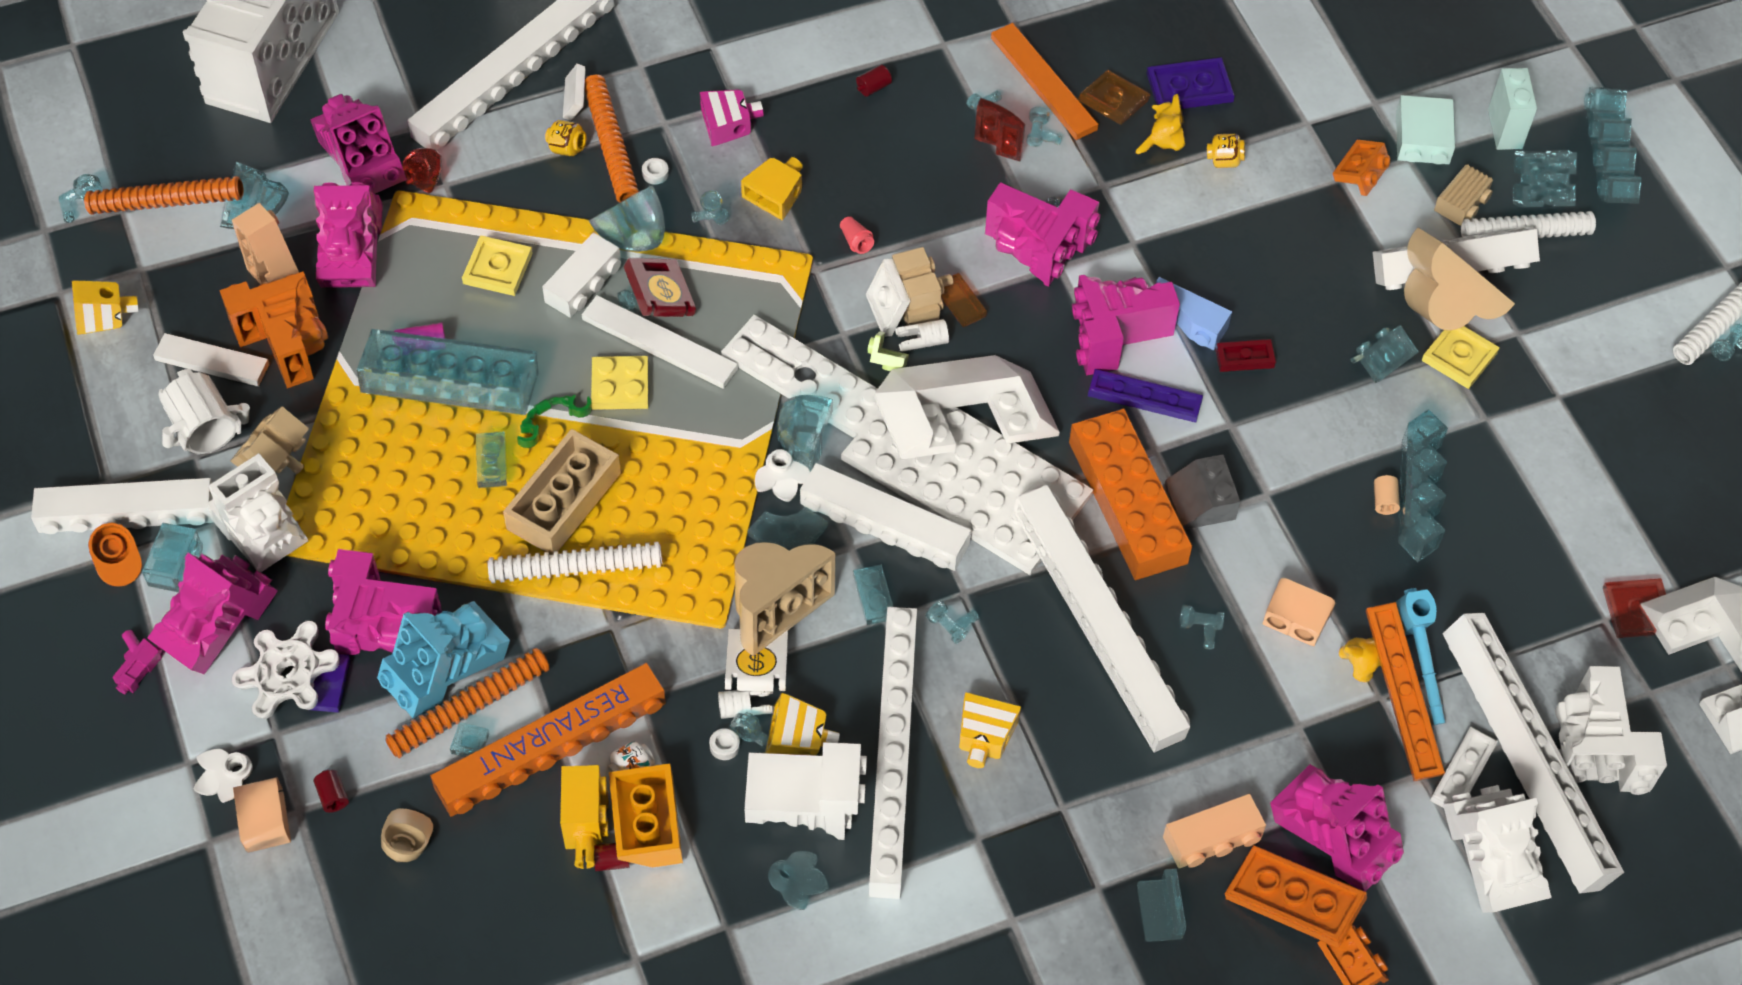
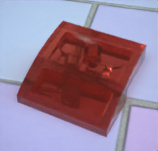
[975,98,1026,162]

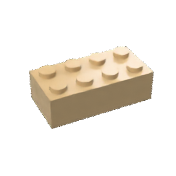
[503,429,621,555]

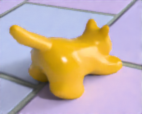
[1136,94,1185,154]
[1339,637,1381,683]

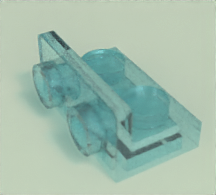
[1350,325,1419,383]

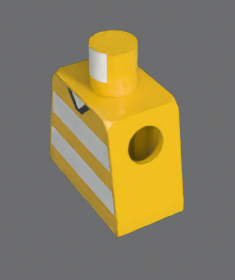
[72,281,138,335]
[959,692,1021,768]
[765,693,840,756]

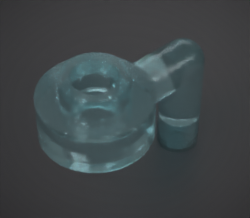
[59,174,102,223]
[730,712,768,753]

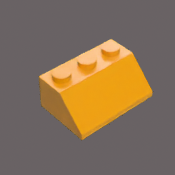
[609,763,683,868]

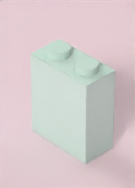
[1488,68,1537,150]
[1396,95,1455,164]

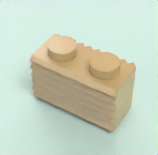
[1434,164,1493,226]

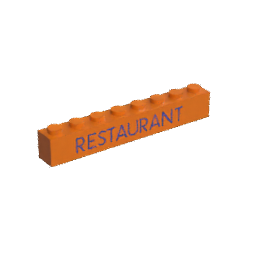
[430,663,666,817]

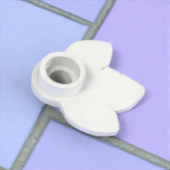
[755,449,810,502]
[193,749,252,803]

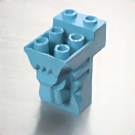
[377,601,510,718]

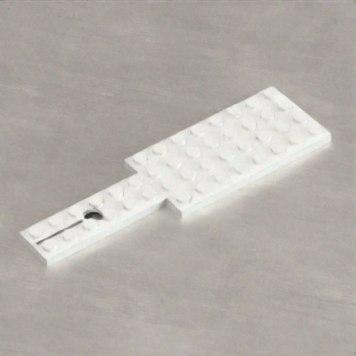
[721,315,1093,575]

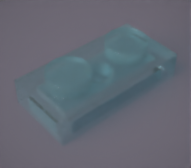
[476,432,507,488]
[853,564,893,625]

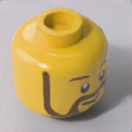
[545,120,587,156]
[1207,134,1245,168]

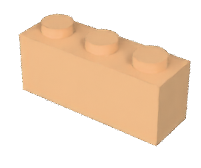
[1163,794,1266,869]

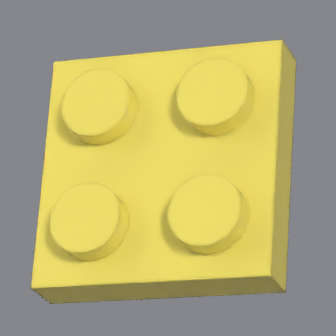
[462,235,533,296]
[1422,326,1500,389]
[591,356,648,410]

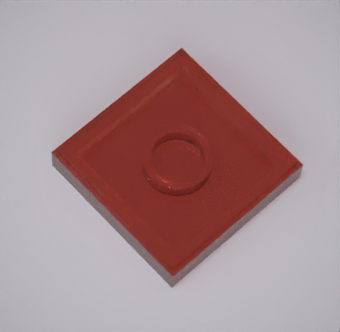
[1602,578,1666,638]

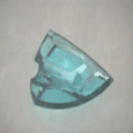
[220,162,289,229]
[589,185,665,252]
[777,395,833,472]

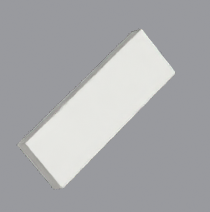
[1430,727,1498,808]

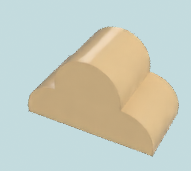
[1404,228,1515,330]
[735,542,835,656]

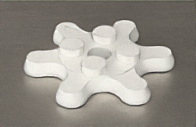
[232,621,340,719]

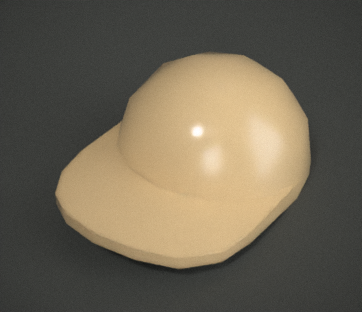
[381,808,433,862]

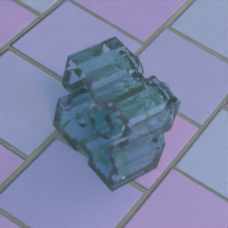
[1513,150,1577,207]

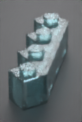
[1584,87,1641,204]
[1398,409,1448,562]

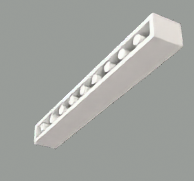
[407,0,615,153]
[1013,485,1190,753]
[869,607,917,899]
[1443,613,1624,893]

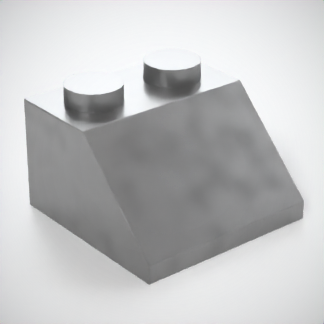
[1165,455,1240,530]

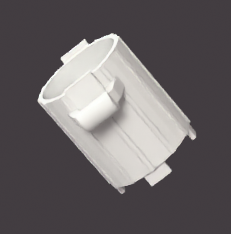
[159,368,250,454]

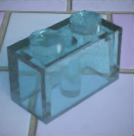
[142,523,203,593]

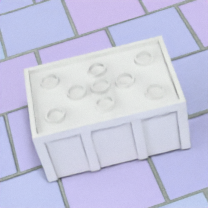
[183,0,339,123]

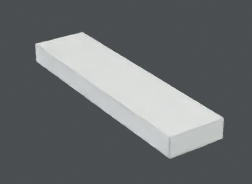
[153,333,269,387]

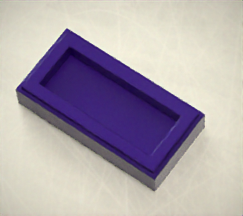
[310,654,350,713]

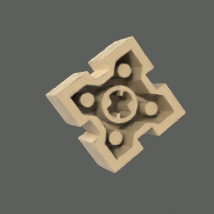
[892,247,953,326]
[230,407,309,474]

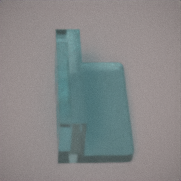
[1137,869,1186,942]

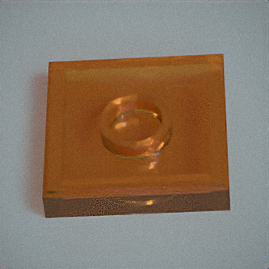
[1078,70,1150,125]

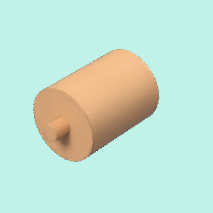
[1374,475,1400,515]

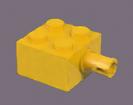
[560,765,609,869]

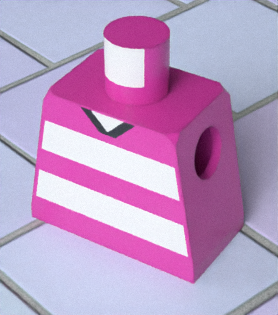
[700,90,763,146]

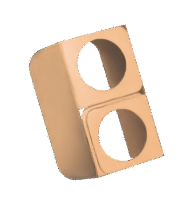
[1263,578,1335,646]
[233,777,291,853]

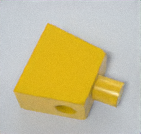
[741,157,803,221]

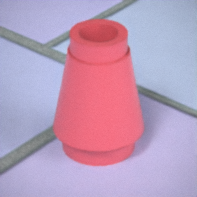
[840,217,874,254]

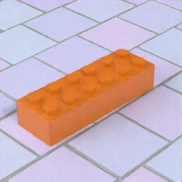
[1069,409,1192,580]

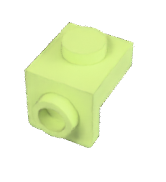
[868,331,909,371]

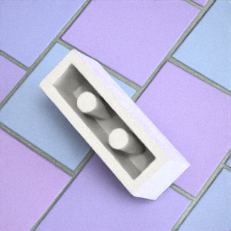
[542,232,621,318]

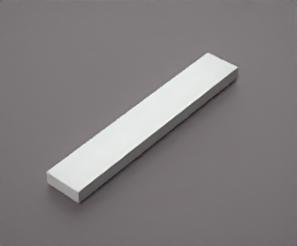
[582,295,738,389]

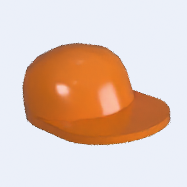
[88,523,142,587]

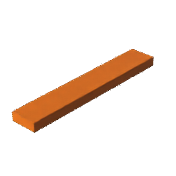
[991,23,1098,140]
[1366,602,1445,782]

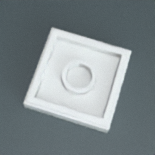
[866,259,910,337]

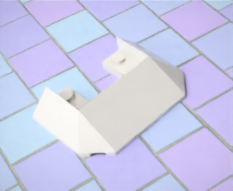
[874,355,1060,459]
[1638,577,1742,755]

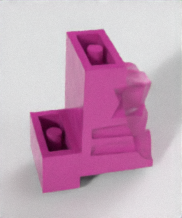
[310,94,407,194]
[314,182,383,287]
[985,182,1101,287]
[1072,275,1180,376]
[325,549,442,655]
[147,553,278,674]
[1270,764,1404,892]

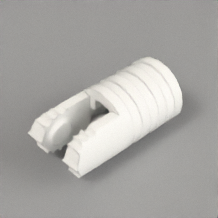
[895,319,949,352]
[718,690,774,719]

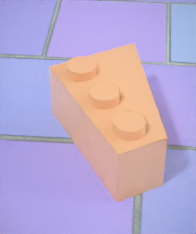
[232,203,299,284]

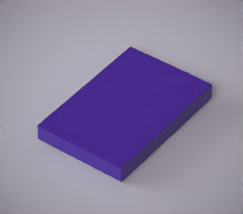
[1146,57,1235,109]

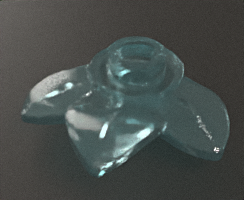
[768,851,829,910]

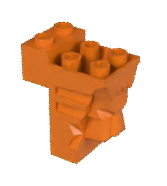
[219,272,328,388]

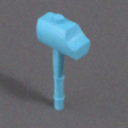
[1396,588,1446,725]

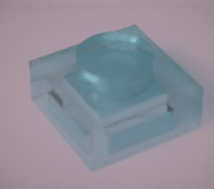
[450,722,489,757]

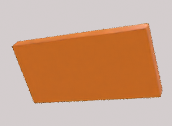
[1225,845,1367,948]

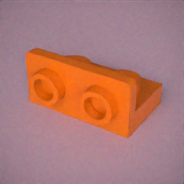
[1332,139,1390,196]
[1317,925,1389,985]

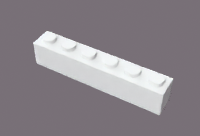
[1373,227,1540,290]
[800,463,971,571]
[31,478,214,534]

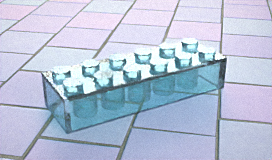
[357,329,539,415]

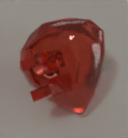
[402,148,442,193]

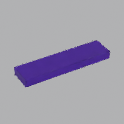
[1088,369,1203,423]

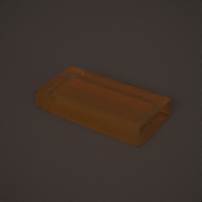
[941,273,987,327]

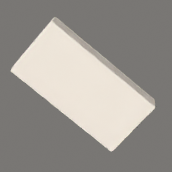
[563,64,586,121]

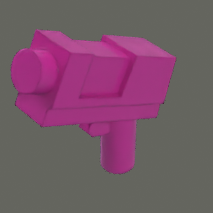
[112,630,162,695]

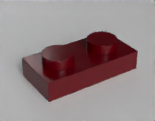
[1215,339,1276,372]

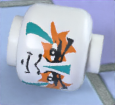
[607,741,655,772]

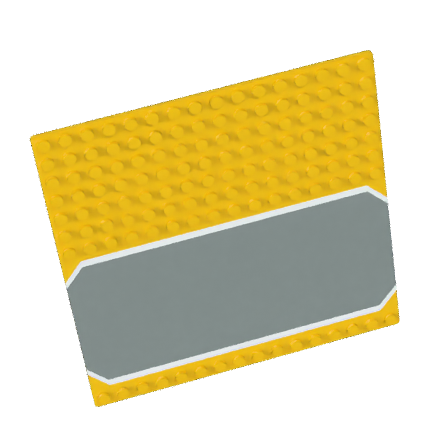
[286,191,813,629]

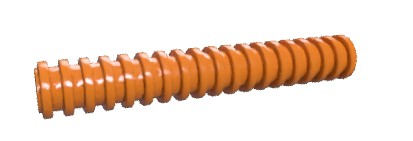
[584,74,639,204]
[84,176,244,215]
[385,648,549,759]

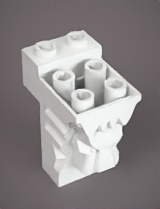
[206,453,308,572]
[1555,666,1667,795]
[745,742,867,840]
[1443,785,1552,913]

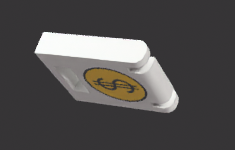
[725,629,788,691]

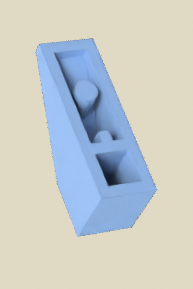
[1156,277,1232,350]

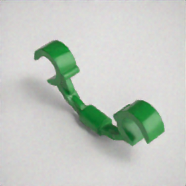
[517,395,592,448]

